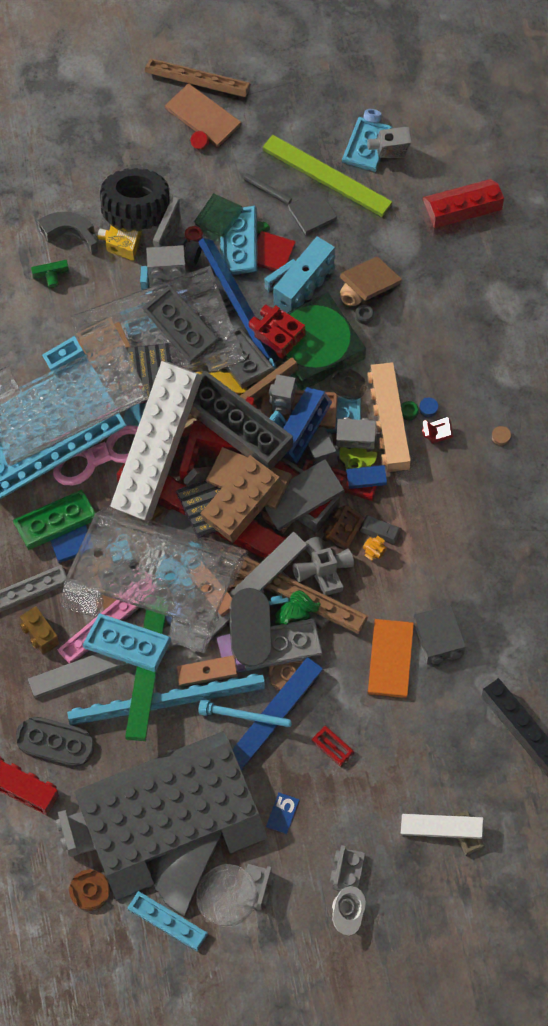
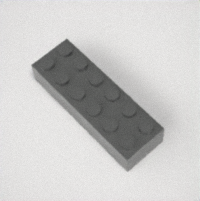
[190,371,293,470]

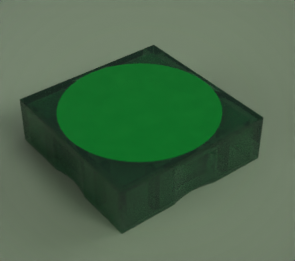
[274,292,366,391]

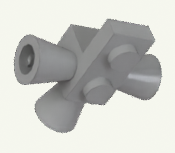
[293,537,354,596]

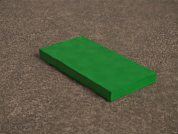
[13,489,98,551]

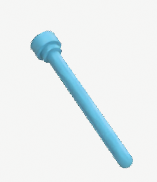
[198,699,293,727]

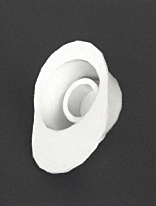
[332,886,366,936]

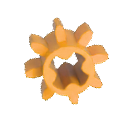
[363,536,387,560]

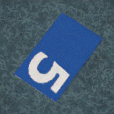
[266,793,299,834]

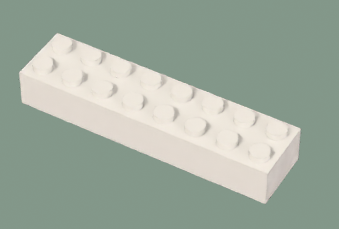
[110,361,203,520]

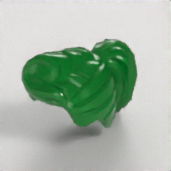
[275,591,321,625]

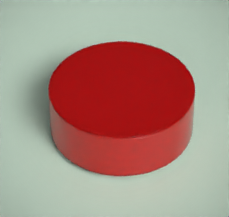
[190,131,209,150]
[185,226,203,242]

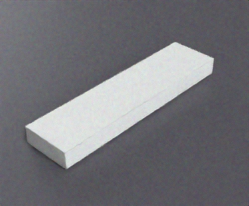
[401,814,484,839]

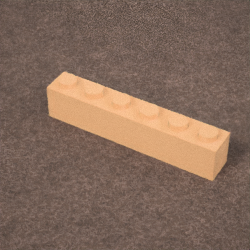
[367,362,410,472]

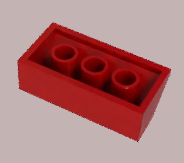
[423,179,504,228]

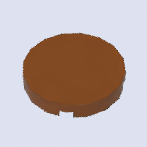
[69,869,110,911]

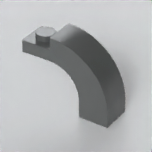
[37,212,99,255]

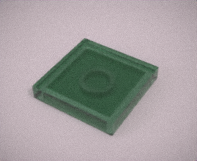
[194,193,243,238]

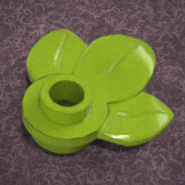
[339,447,377,471]

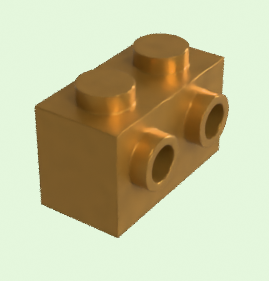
[19,606,59,655]

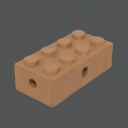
[200,455,282,543]

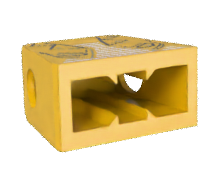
[98,225,142,261]

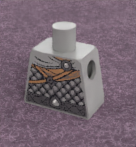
[367,126,411,158]

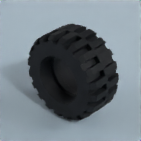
[100,168,170,231]

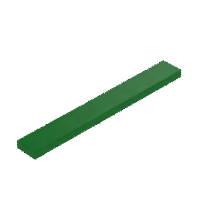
[125,600,168,741]

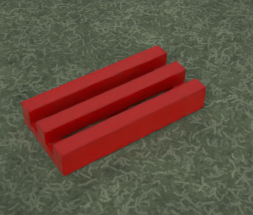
[312,725,354,767]

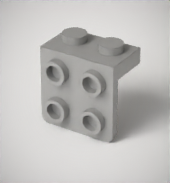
[56,810,96,857]

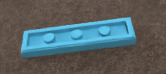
[127,891,208,952]

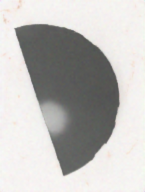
[150,832,223,917]

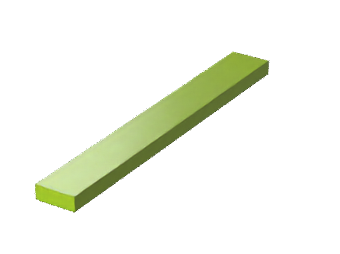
[263,134,392,217]

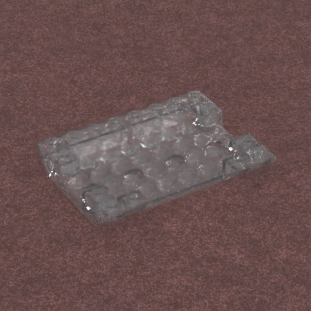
[61,506,248,653]

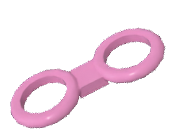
[53,425,138,486]

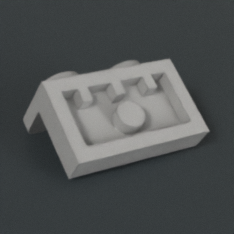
[330,845,365,891]
[237,864,275,911]

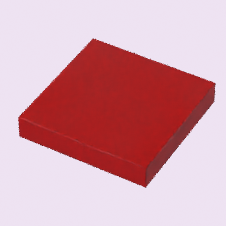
[257,231,296,271]

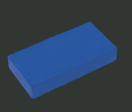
[346,465,387,489]

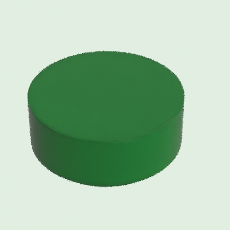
[401,401,419,421]

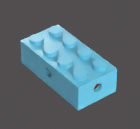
[273,236,336,315]

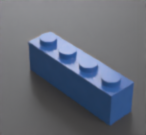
[283,387,332,464]

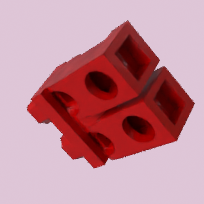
[249,304,306,359]

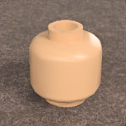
[340,283,362,306]

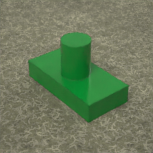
[31,259,69,287]

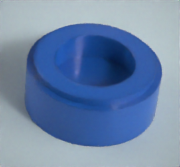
[419,397,438,417]

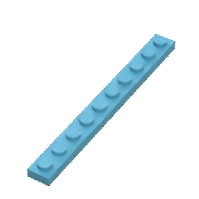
[67,674,265,726]

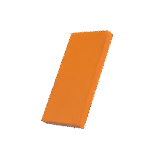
[368,619,414,698]

